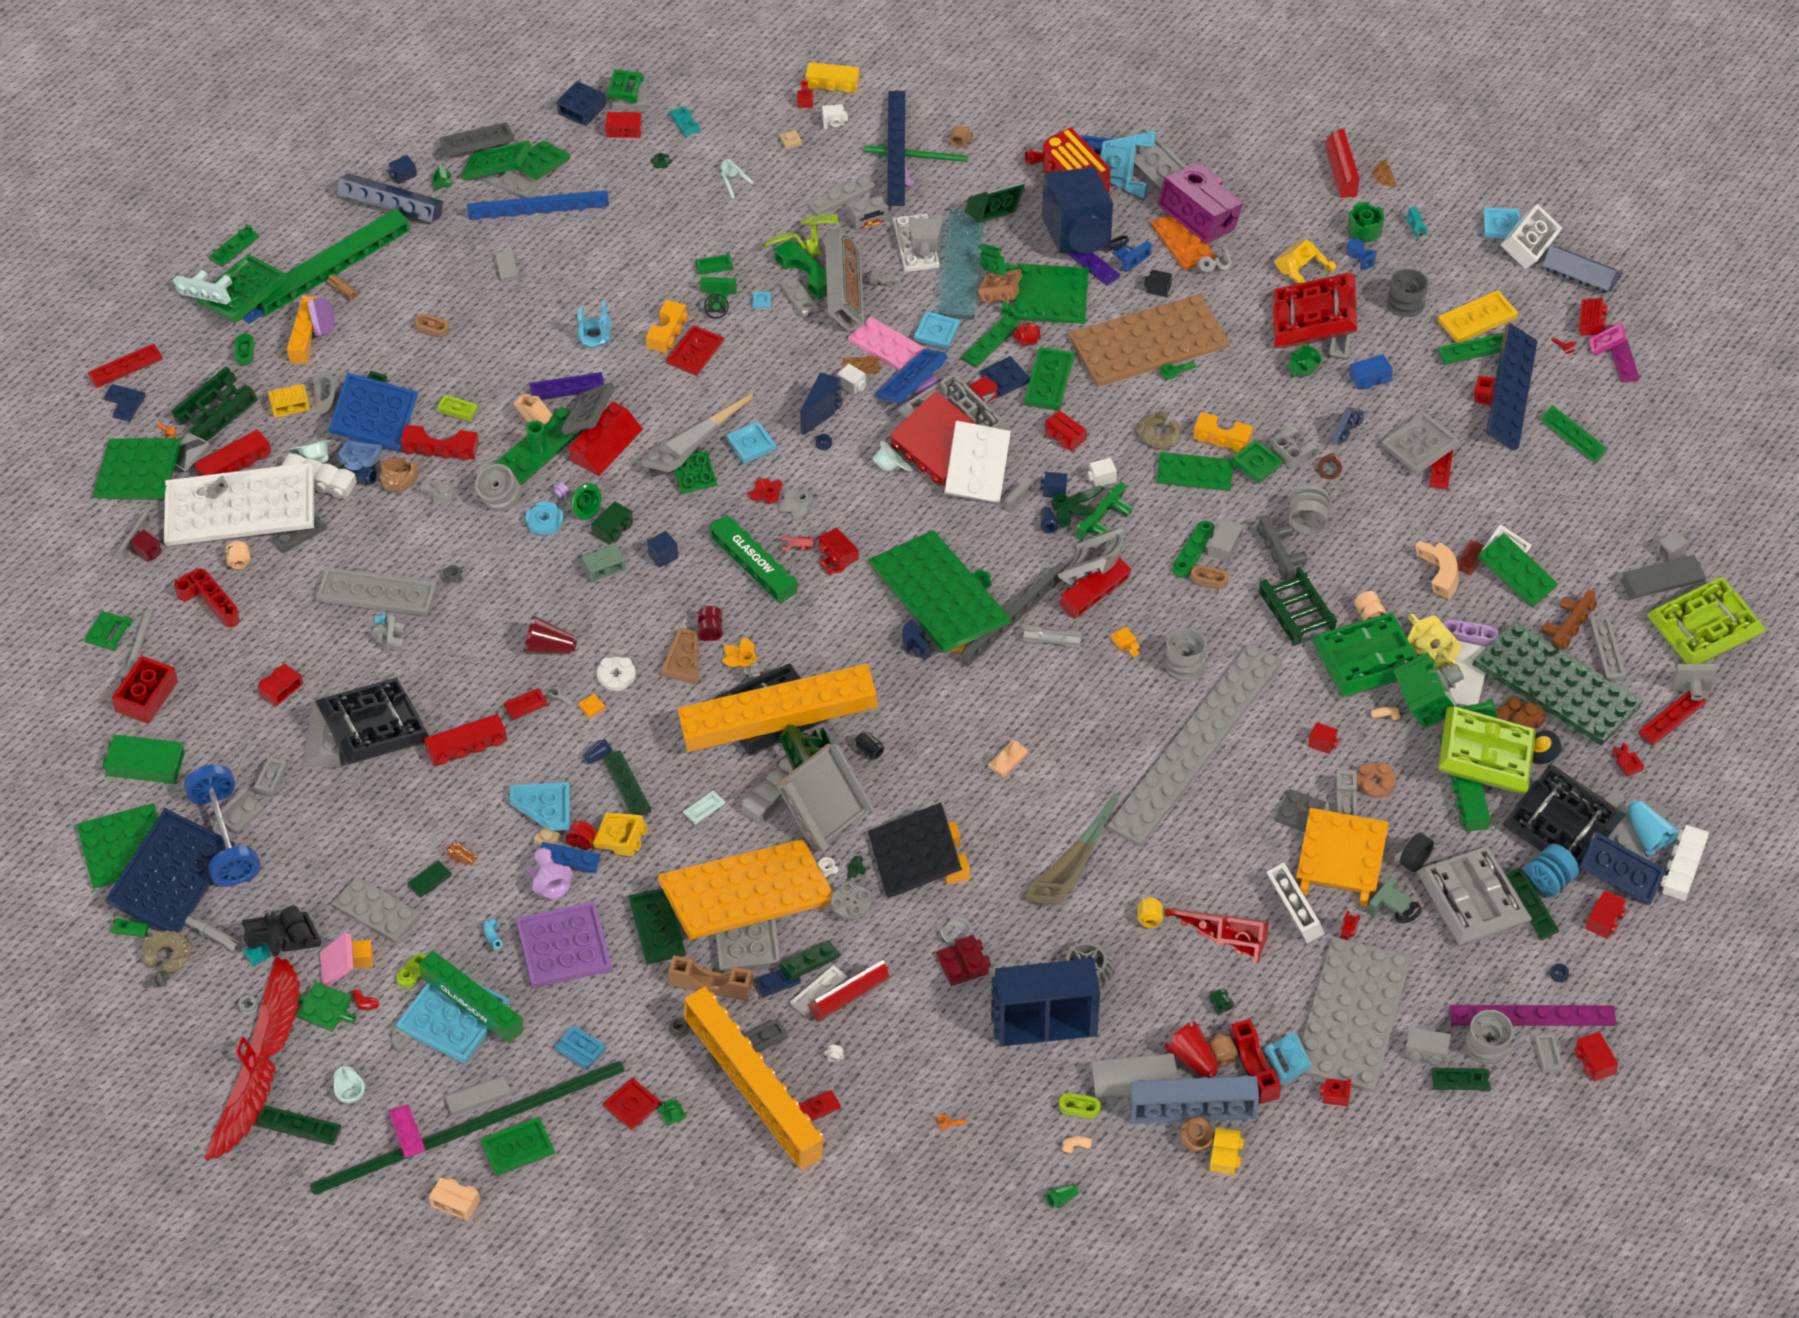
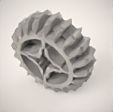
[1059,939,1114,988]

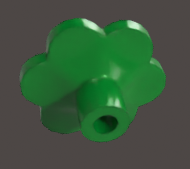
[972,568,992,589]

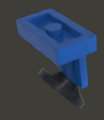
[1106,235,1152,273]

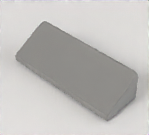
[113,509,152,561]

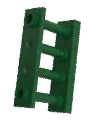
[1258,566,1337,646]

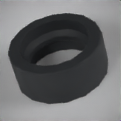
[1400,832,1434,872]

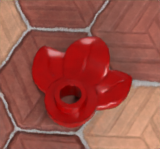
[747,478,783,504]

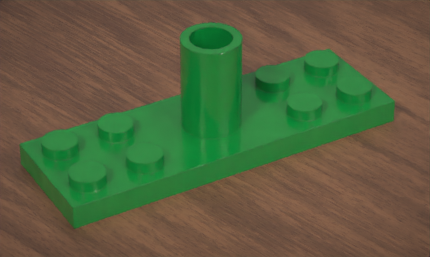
[494,406,586,485]

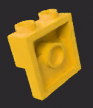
[593,812,648,856]

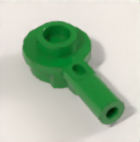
[1160,361,1196,379]

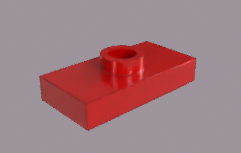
[504,688,547,720]
[799,1090,841,1121]

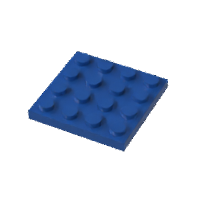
[328,372,418,452]

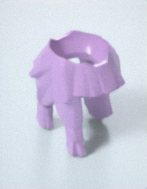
[527,848,574,900]

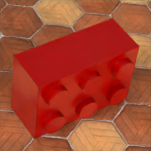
[111,655,178,724]

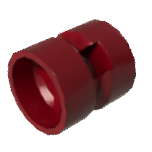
[698,606,723,641]

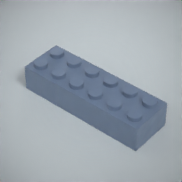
[1129,1075,1259,1124]

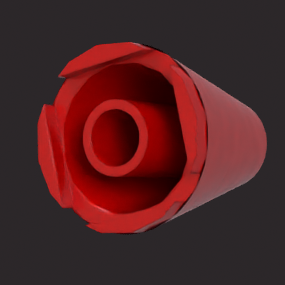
[1164,1021,1219,1078]

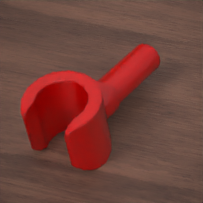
[1551,337,1575,354]

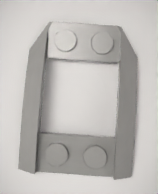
[1057,526,1125,585]

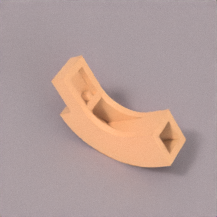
[1415,541,1459,600]

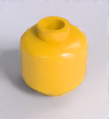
[1137,897,1163,928]

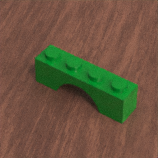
[774,239,827,300]

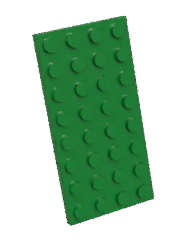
[869,530,1011,654]

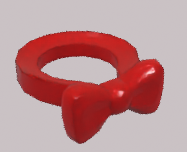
[820,557,847,576]

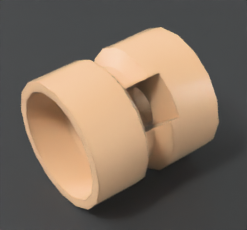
[1354,591,1387,621]

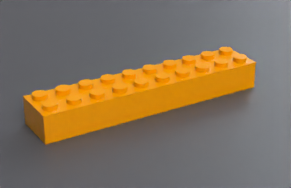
[677,663,879,752]
[684,987,824,1171]

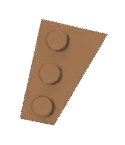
[661,627,698,684]

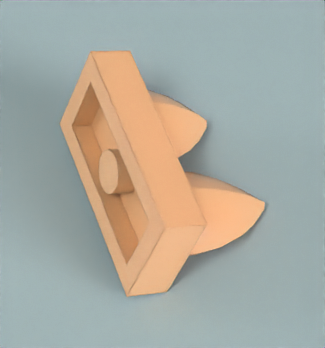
[988,740,1028,778]

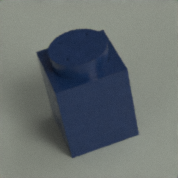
[1042,166,1113,254]

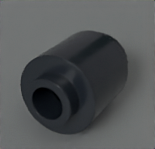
[855,731,884,759]

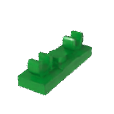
[209,224,259,267]

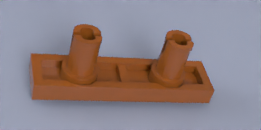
[1542,589,1597,655]

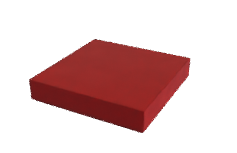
[602,1077,662,1130]

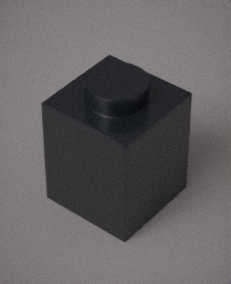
[1144,269,1172,297]

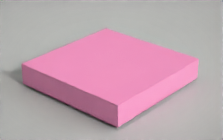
[320,933,353,987]

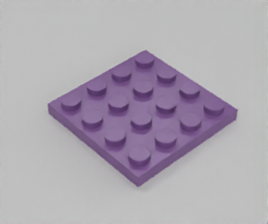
[516,901,612,988]

